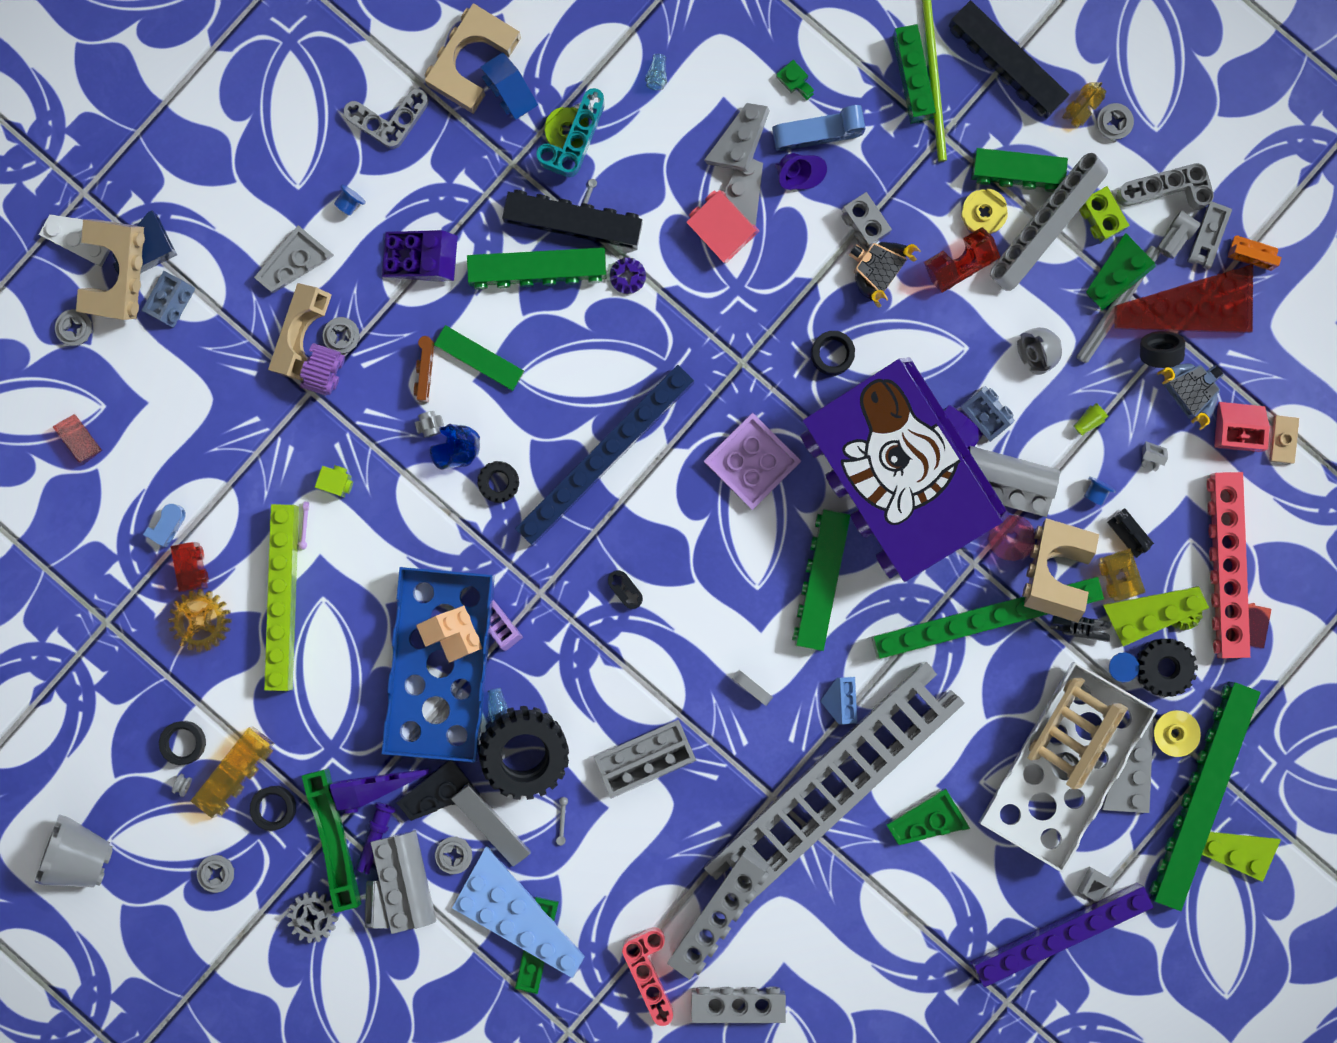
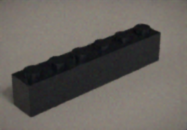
[949,0,1070,119]
[502,190,643,250]

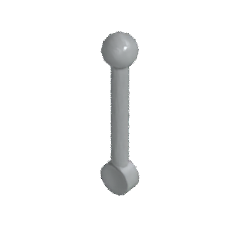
[583,179,597,204]
[556,797,568,846]

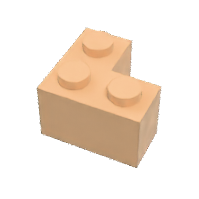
[416,606,482,663]

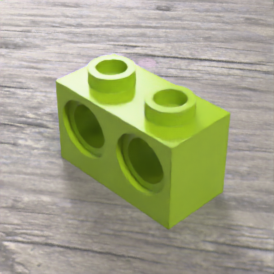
[1079,186,1130,243]

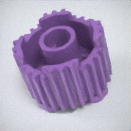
[300,343,345,396]

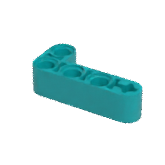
[537,88,605,177]

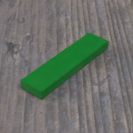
[434,325,525,391]
[515,896,559,994]

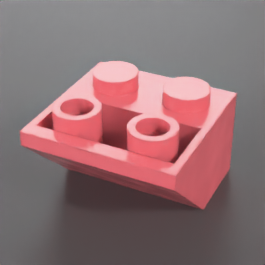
[1214,402,1270,452]

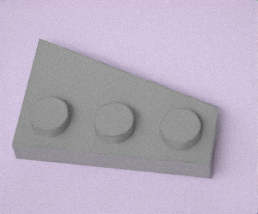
[704,103,770,172]

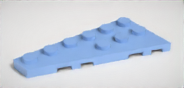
[452,846,585,978]

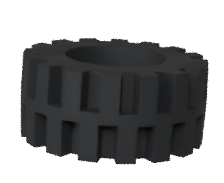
[477,461,520,503]

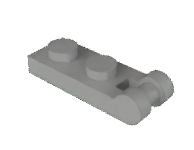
[1187,202,1232,270]

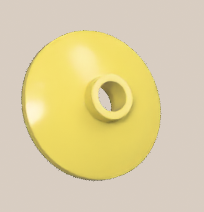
[1154,710,1201,757]

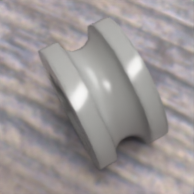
[172,773,192,797]

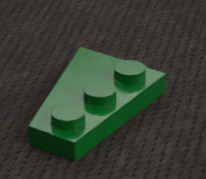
[1086,233,1156,310]
[886,788,970,845]

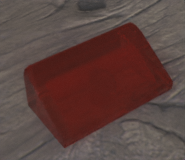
[53,414,103,464]

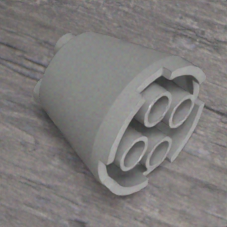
[35,814,113,887]

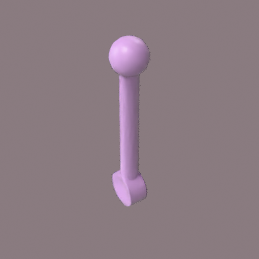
[298,502,309,550]

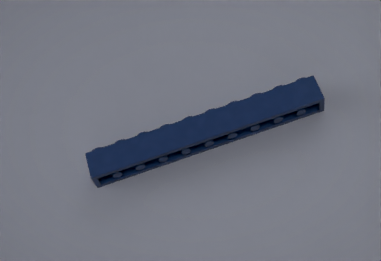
[515,365,694,546]

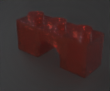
[924,227,1000,293]

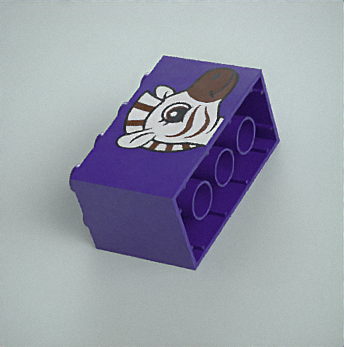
[800,357,1009,582]

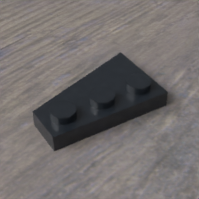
[396,760,480,821]

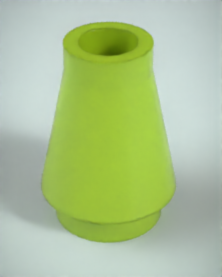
[1073,403,1109,436]

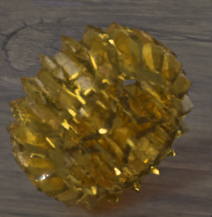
[168,589,232,652]

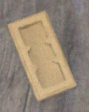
[1270,415,1300,464]

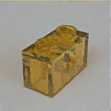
[1099,548,1145,602]

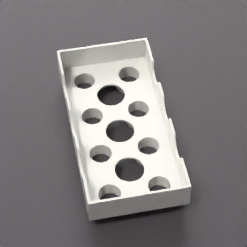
[978,662,1158,873]

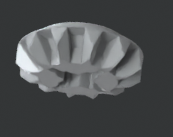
[1097,103,1134,140]
[55,309,93,346]
[323,317,360,353]
[435,836,473,874]
[197,855,235,893]

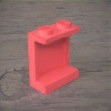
[687,190,760,263]

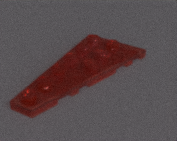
[1114,264,1253,333]

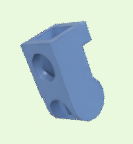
[143,504,186,547]

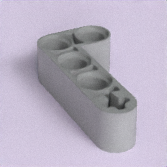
[1116,163,1214,210]

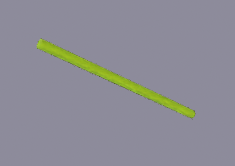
[922,0,947,162]

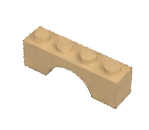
[268,283,332,381]

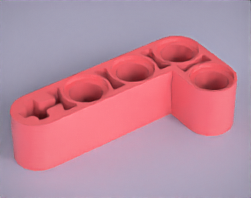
[622,927,673,1026]

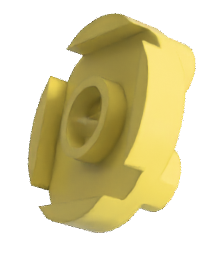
[961,189,1008,236]

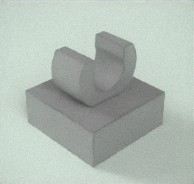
[1141,441,1168,471]

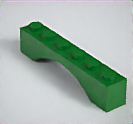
[302,768,362,913]

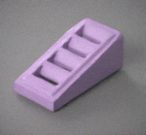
[490,600,523,651]

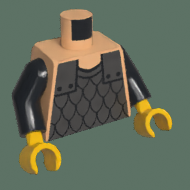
[849,242,921,308]

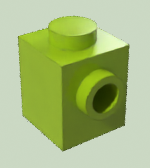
[315,465,353,498]

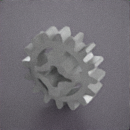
[287,891,339,943]

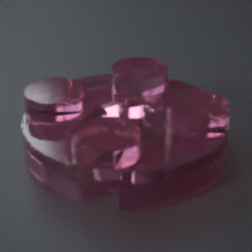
[988,515,1035,561]

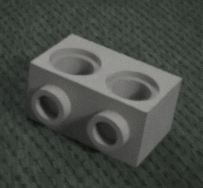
[841,192,892,249]

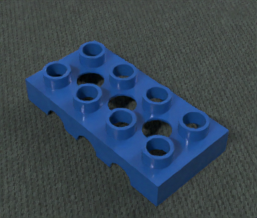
[382,567,495,762]

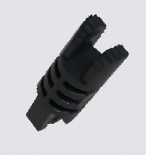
[1050,616,1111,642]

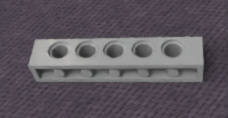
[667,848,770,980]

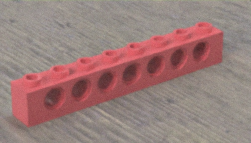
[1207,472,1251,658]

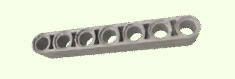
[990,153,1108,291]

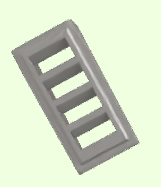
[365,881,389,928]

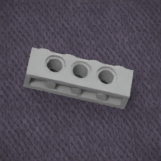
[692,987,786,1023]

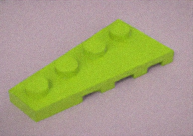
[1103,586,1209,647]

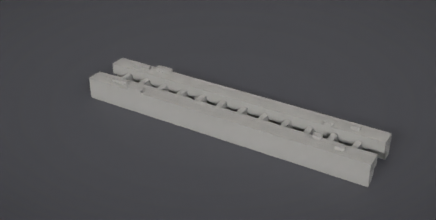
[704,662,965,909]

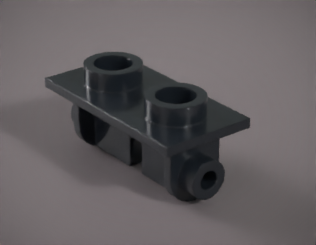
[1107,508,1154,558]

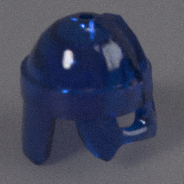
[430,423,480,470]

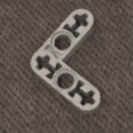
[344,89,428,149]

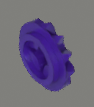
[610,257,646,294]

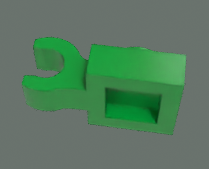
[776,60,814,100]

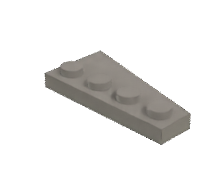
[1101,718,1154,813]

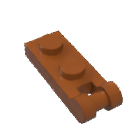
[414,336,435,403]

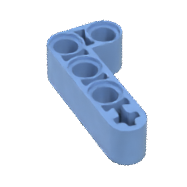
[772,105,866,151]

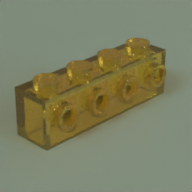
[190,726,275,818]

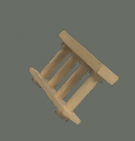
[1027,678,1128,790]

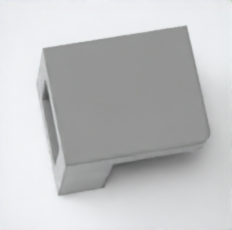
[1077,867,1115,902]

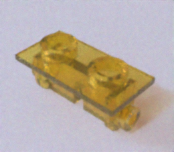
[1062,82,1106,128]

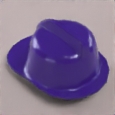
[775,153,827,190]

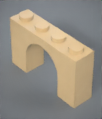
[425,3,521,114]
[76,219,145,320]
[1022,518,1099,623]

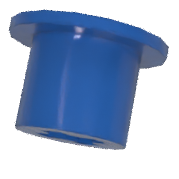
[334,185,366,216]
[1084,476,1116,506]
[1109,652,1139,682]

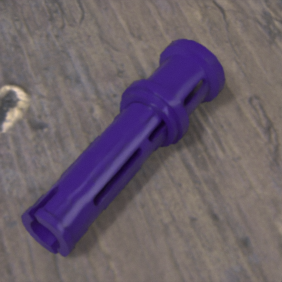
[355,802,396,874]

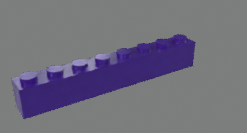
[970,883,1154,988]

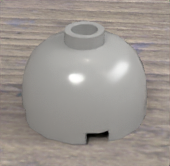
[1017,327,1062,375]

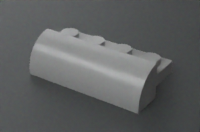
[969,446,1060,517]
[594,719,696,799]
[371,830,437,934]

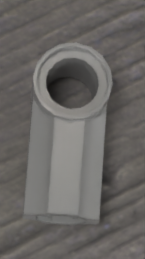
[1157,210,1201,259]

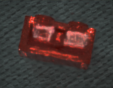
[170,542,209,592]

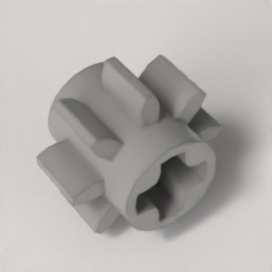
[414,411,444,438]

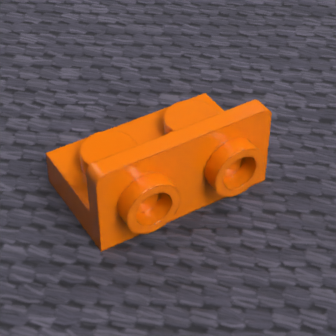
[1227,235,1282,271]

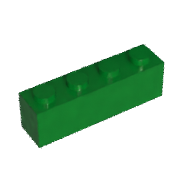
[892,24,936,124]
[971,148,1068,192]

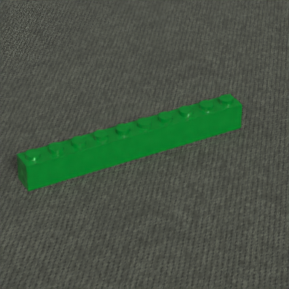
[871,577,1104,659]
[1149,681,1261,911]

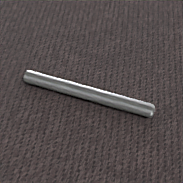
[1077,246,1160,364]

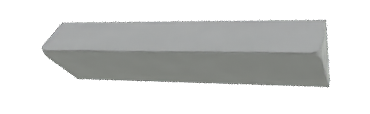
[451,783,531,867]

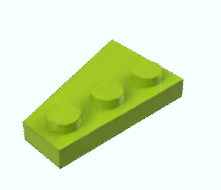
[1202,831,1281,882]

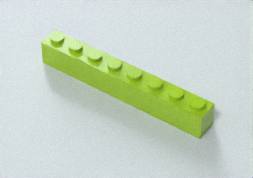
[264,504,299,691]

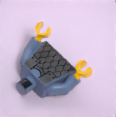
[1157,363,1223,430]

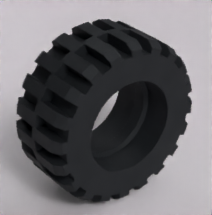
[478,706,569,800]

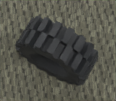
[1137,639,1198,697]

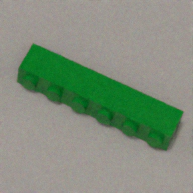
[467,248,607,289]
[792,509,850,651]

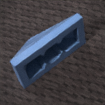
[820,677,857,724]

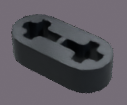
[608,570,643,609]

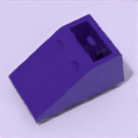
[382,230,458,281]

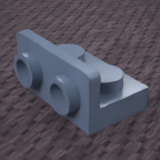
[142,271,195,327]
[961,386,1015,442]

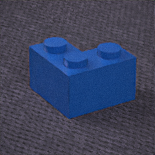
[481,52,538,120]

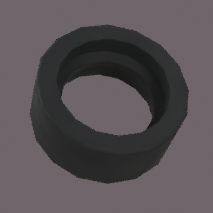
[811,331,855,376]
[1140,331,1185,368]
[159,721,206,765]
[250,786,296,831]

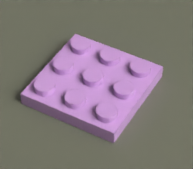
[704,413,801,510]

